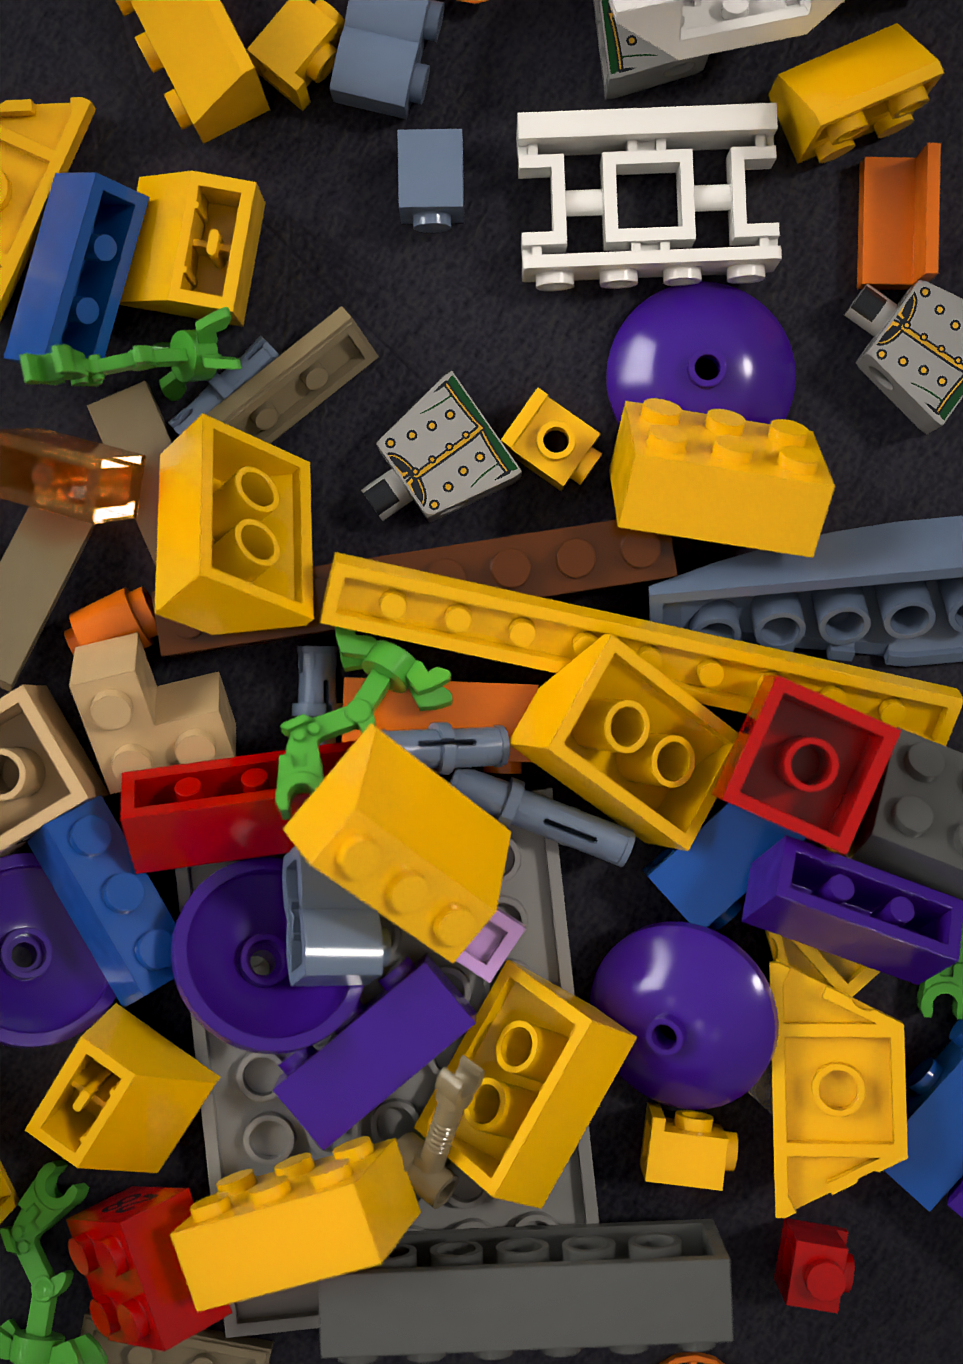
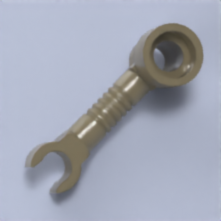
[397,1055,485,1209]

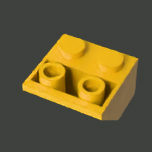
[768,23,944,164]
[120,171,265,327]
[25,1003,221,1173]

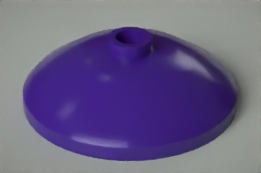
[606,281,796,426]
[0,853,116,1048]
[171,857,364,1054]
[590,922,779,1110]

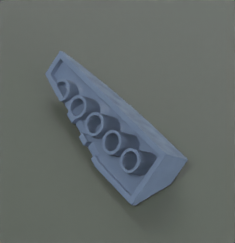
[649,516,963,667]

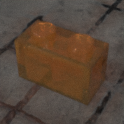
[0,427,146,524]

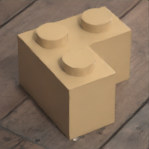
[69,632,236,794]

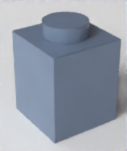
[397,129,464,233]

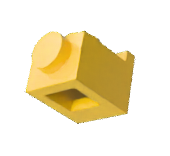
[247,0,345,111]
[500,387,602,491]
[640,1102,738,1191]

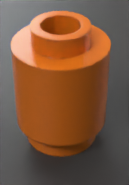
[64,586,158,655]

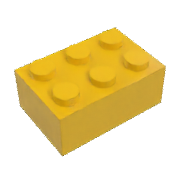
[609,398,835,558]
[170,1136,421,1312]

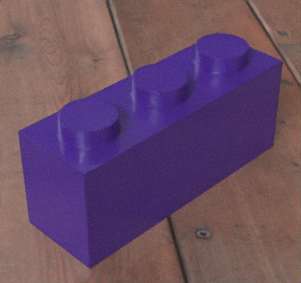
[741,835,963,985]
[273,953,476,1151]

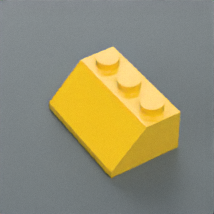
[116,0,270,144]
[155,413,314,635]
[509,634,739,851]
[283,723,512,964]
[413,959,637,1209]

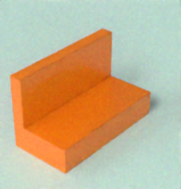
[857,143,941,290]

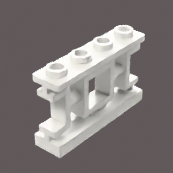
[516,103,782,291]

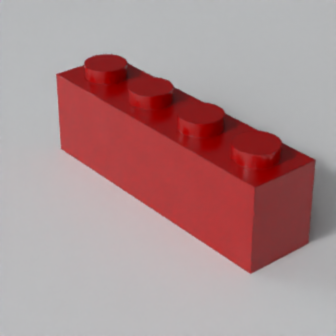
[120,740,356,874]

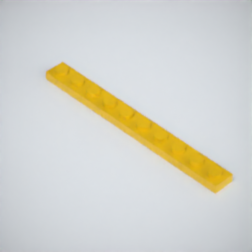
[320,552,963,746]

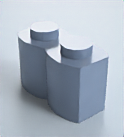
[330,0,445,119]
[282,846,391,986]

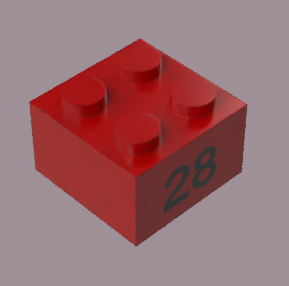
[712,675,902,855]
[66,1186,233,1351]

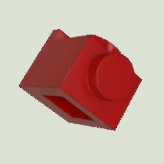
[774,1218,855,1314]

